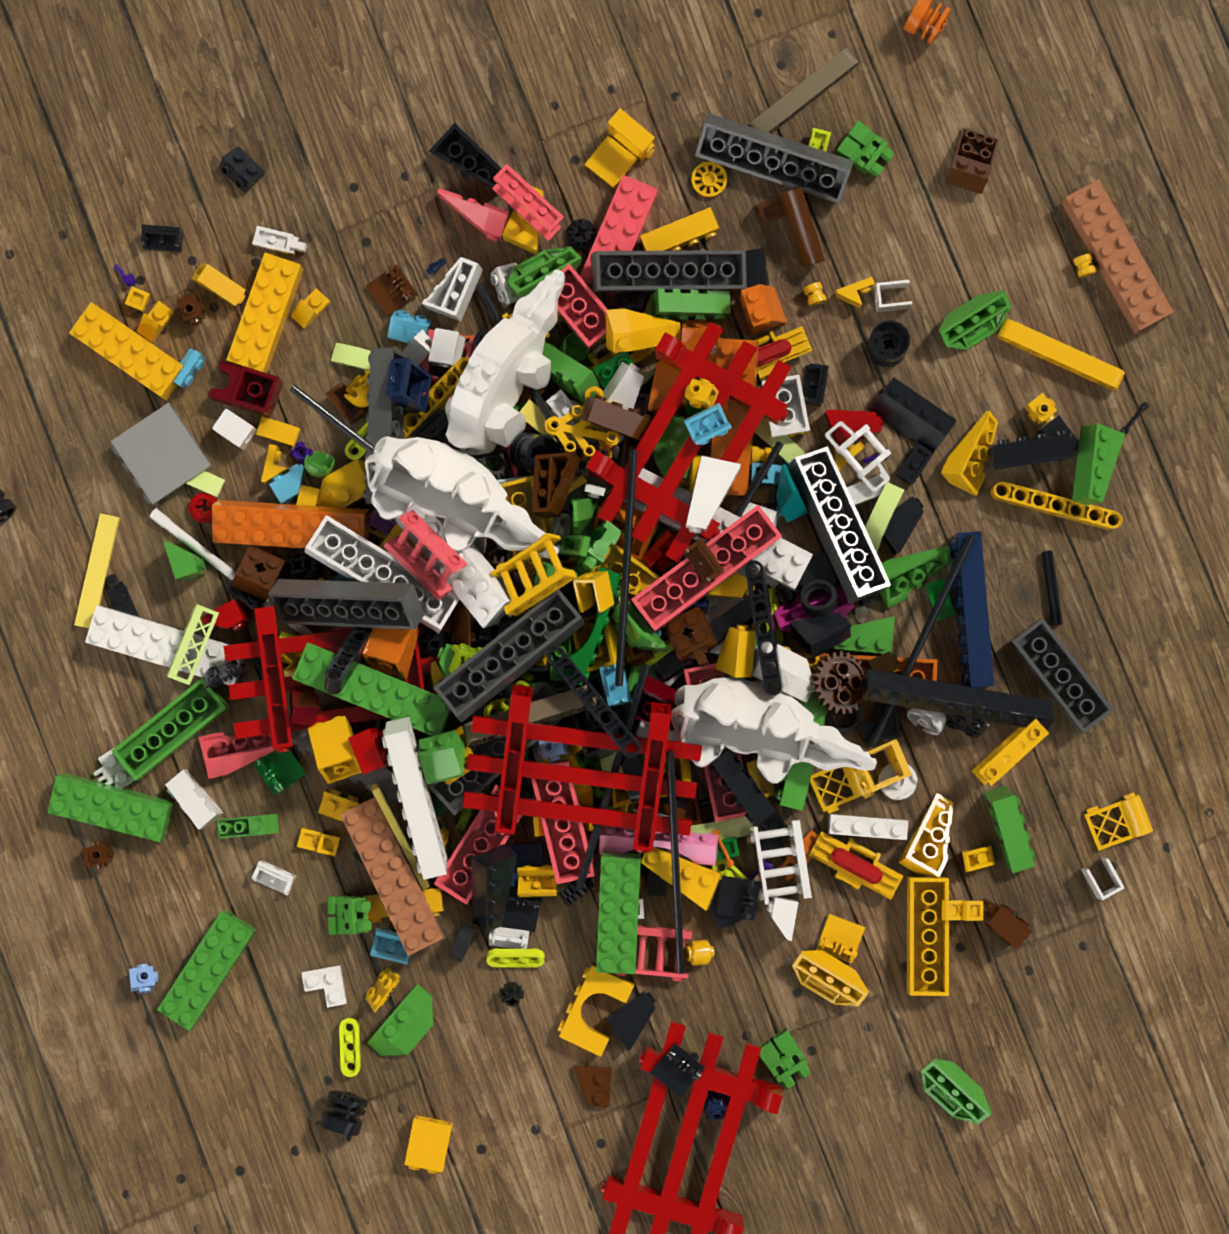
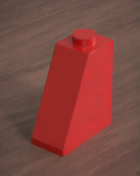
[824,409,883,446]

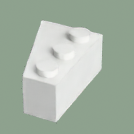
[422,257,483,322]
[165,769,223,830]

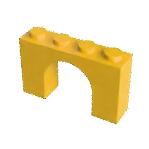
[557,964,634,1057]

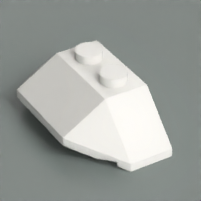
[752,642,815,703]

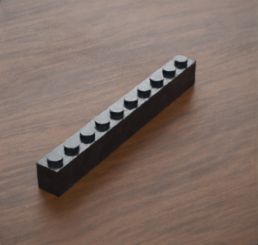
[861,669,1054,730]

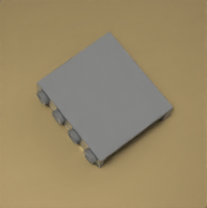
[111,403,214,506]

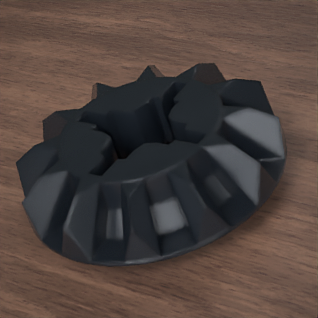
[567,218,597,249]

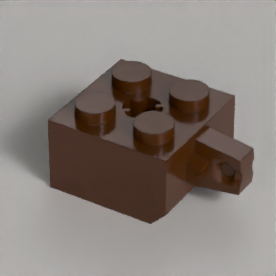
[231,545,285,601]
[664,606,718,667]
[982,898,1032,949]

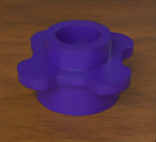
[290,442,313,464]

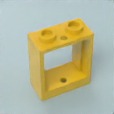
[608,108,655,162]
[852,739,912,794]

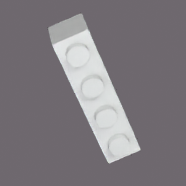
[827,814,908,840]

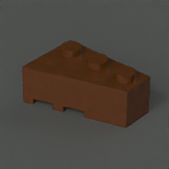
[532,452,580,518]

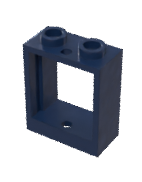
[385,358,432,413]

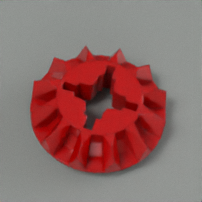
[189,493,217,523]

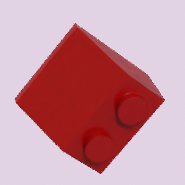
[200,599,251,632]

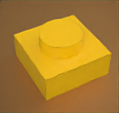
[125,287,151,312]

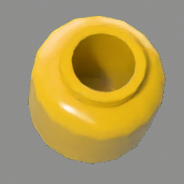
[685,940,714,966]

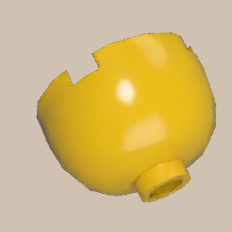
[344,369,370,408]

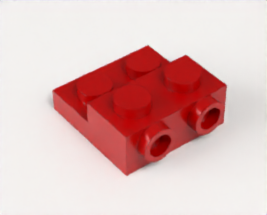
[643,529,693,575]

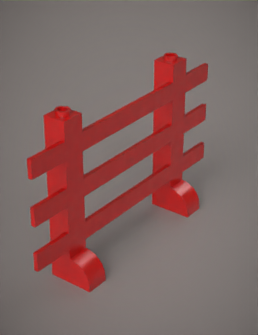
[586,322,792,563]
[223,606,451,753]
[463,685,702,853]
[600,1021,783,1234]

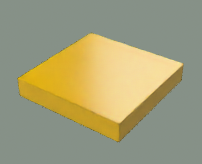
[585,135,638,189]

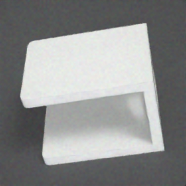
[874,280,912,312]
[428,328,465,368]
[212,409,257,450]
[1081,857,1124,900]

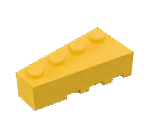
[641,847,723,911]

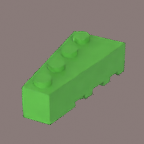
[651,289,731,321]
[542,342,600,404]
[1072,423,1125,505]
[983,785,1036,873]

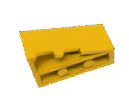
[502,185,544,255]

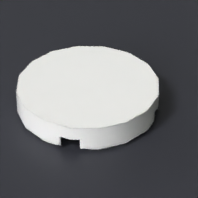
[878,763,917,800]

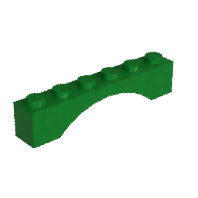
[558,566,622,686]

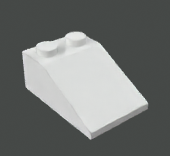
[760,375,810,438]

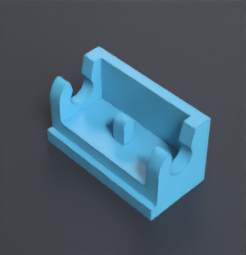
[599,664,632,707]

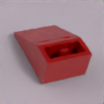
[348,728,393,775]

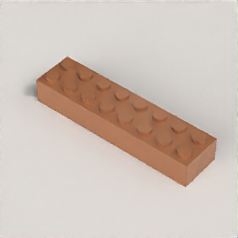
[1061,179,1174,334]
[340,797,445,956]

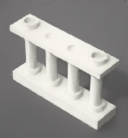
[750,820,812,905]

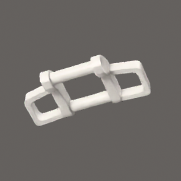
[825,422,891,492]

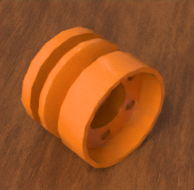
[903,0,951,44]

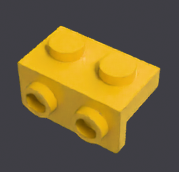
[517,865,558,897]

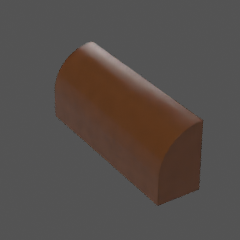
[778,186,825,266]

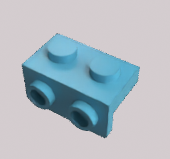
[387,310,431,343]
[174,348,207,390]
[683,403,732,445]
[370,927,411,965]

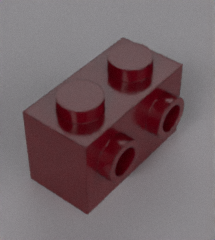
[289,686,320,725]

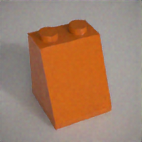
[738,284,787,335]
[679,319,721,373]
[647,360,686,416]
[362,627,419,680]

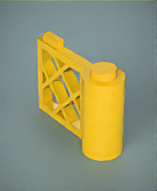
[810,767,875,814]
[1084,792,1153,851]

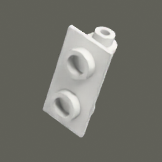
[489,927,529,949]

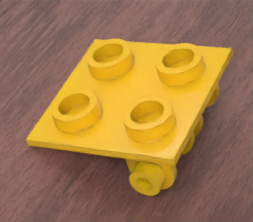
[816,914,865,964]
[365,967,401,1013]

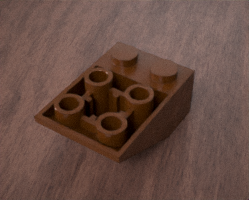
[946,128,999,194]
[450,607,477,648]

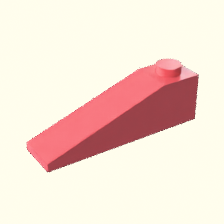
[437,188,510,242]
[198,733,277,779]

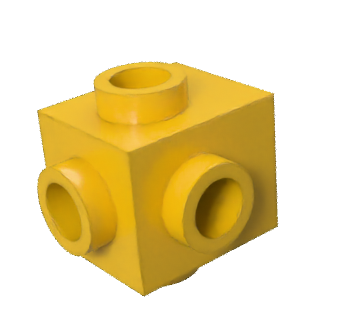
[685,378,719,409]
[1024,393,1057,425]

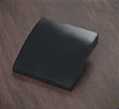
[411,408,457,449]

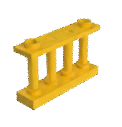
[490,533,577,616]
[971,719,1049,786]

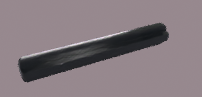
[1042,550,1063,626]

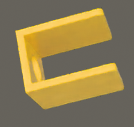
[573,571,614,613]

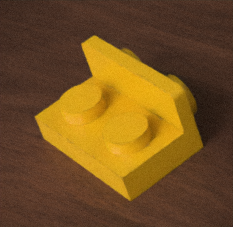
[318,789,362,822]

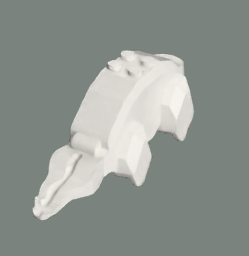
[445,270,565,456]
[365,436,559,559]
[671,677,877,783]

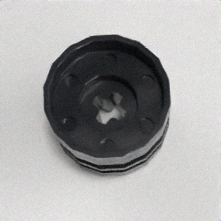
[868,320,910,367]
[510,432,561,475]
[320,1091,368,1136]

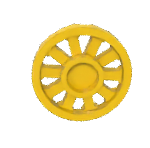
[692,161,727,198]

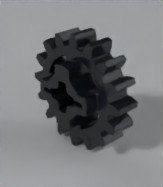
[283,548,323,580]

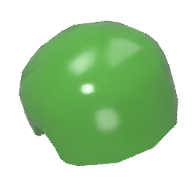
[561,333,589,363]
[303,451,335,477]

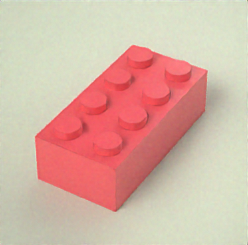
[557,264,608,351]

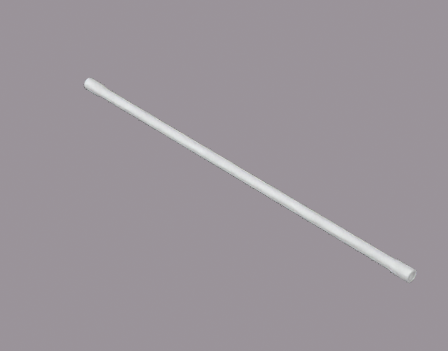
[149,508,431,737]

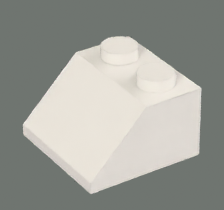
[767,896,798,941]

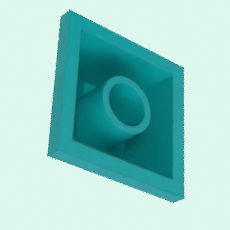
[776,464,808,522]

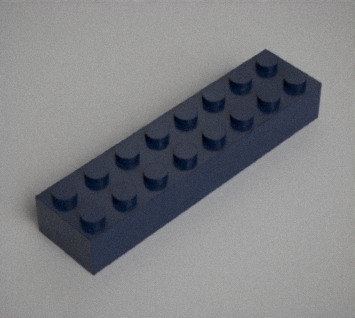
[949,531,994,688]

